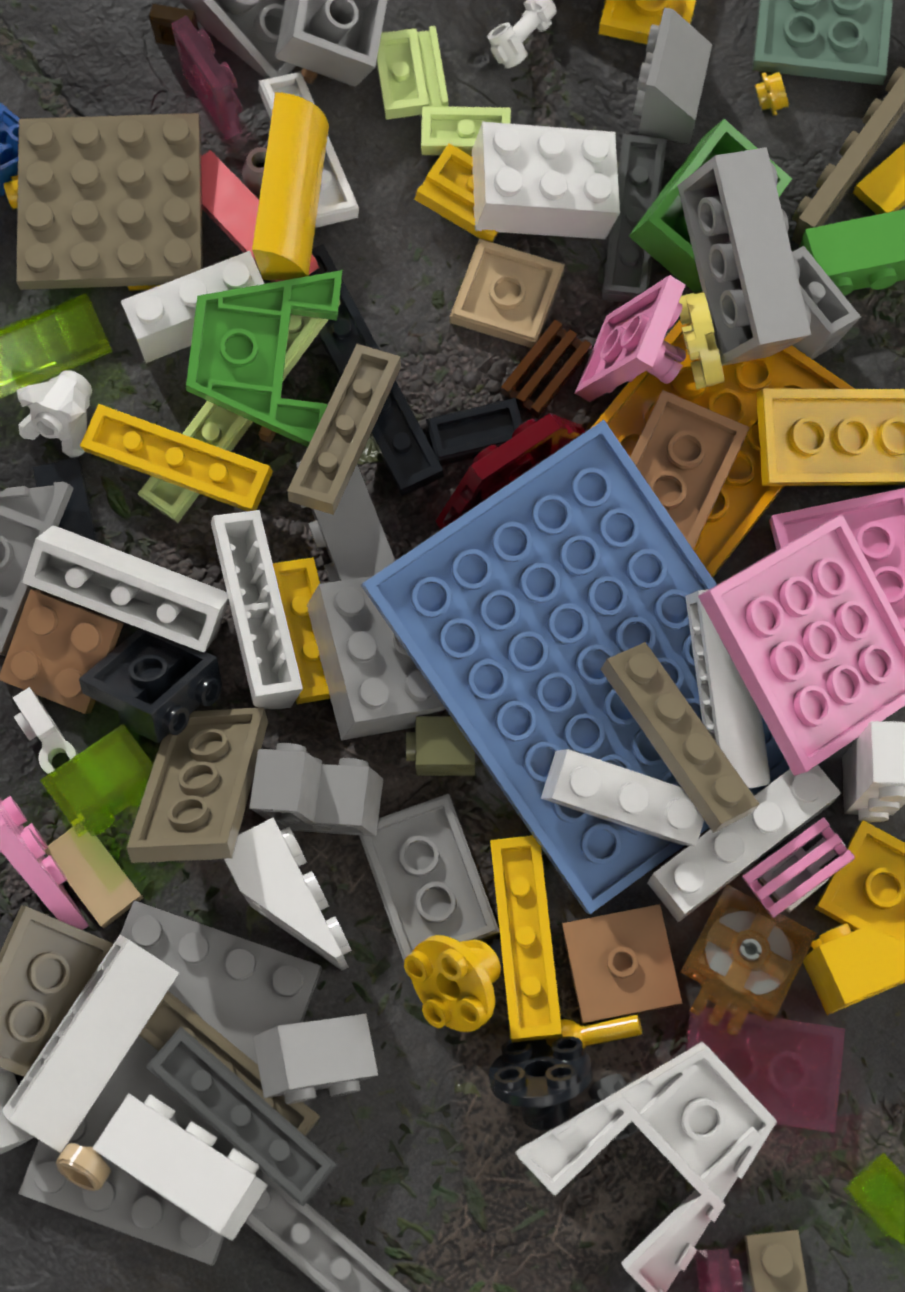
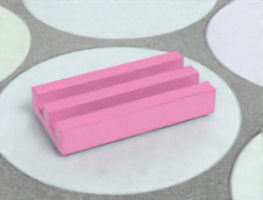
[742,817,855,918]

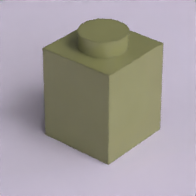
[406,716,475,776]

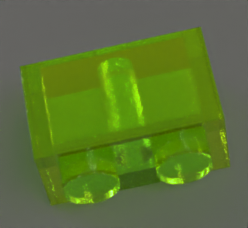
[40,724,153,838]

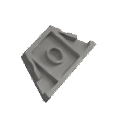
[0,482,74,657]

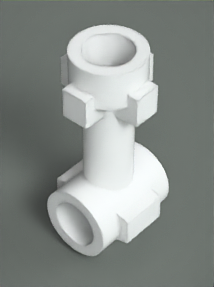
[487,0,556,68]

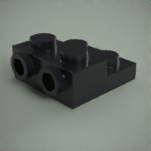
[79,628,222,743]

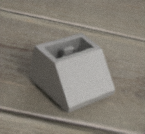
[633,7,712,144]

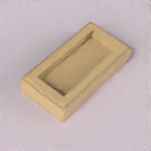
[45,819,143,929]

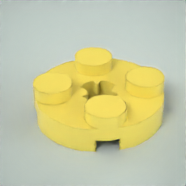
[679,292,725,389]

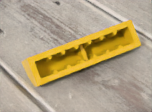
[252,92,329,280]

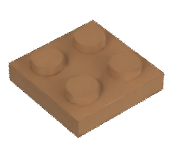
[0,589,124,714]

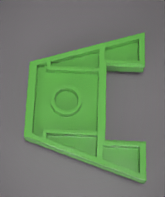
[186,270,343,447]

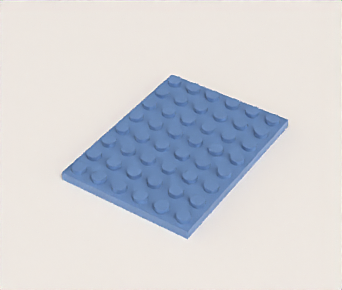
[361,420,790,914]

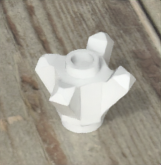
[17,370,92,458]

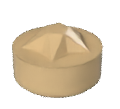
[56,1143,111,1191]

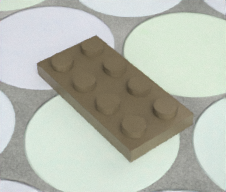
[126,707,268,863]

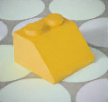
[802,924,905,1015]

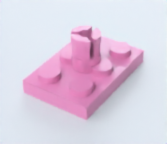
[575,275,686,402]

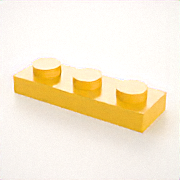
[273,557,330,704]

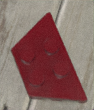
[435,413,586,530]

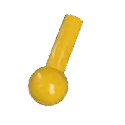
[546,1015,642,1050]

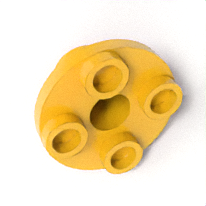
[404,935,501,1032]

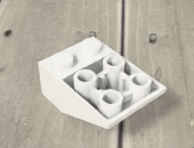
[225,818,352,971]

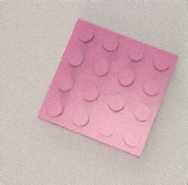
[698,514,905,776]

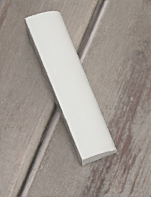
[211,510,303,709]
[685,589,771,788]
[2,935,179,1153]

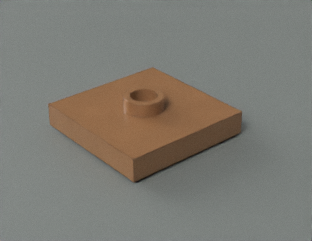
[562,904,682,1025]

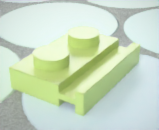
[376,26,449,120]

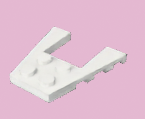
[516,1042,777,1292]

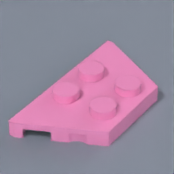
[0,796,89,930]

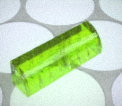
[0,293,113,399]

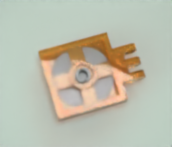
[680,884,817,1037]

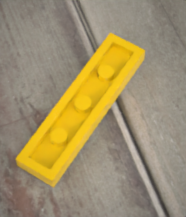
[80,404,273,511]
[490,835,563,1042]

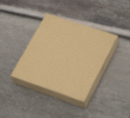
[450,239,565,348]

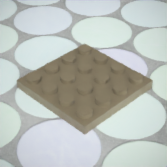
[16,113,203,290]

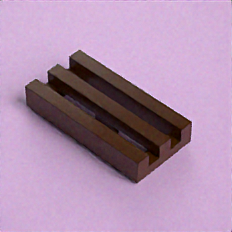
[501,320,592,418]

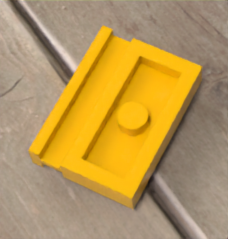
[414,143,499,242]

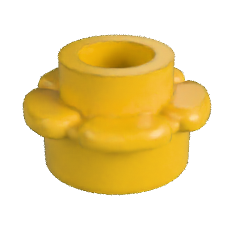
[755,72,789,116]

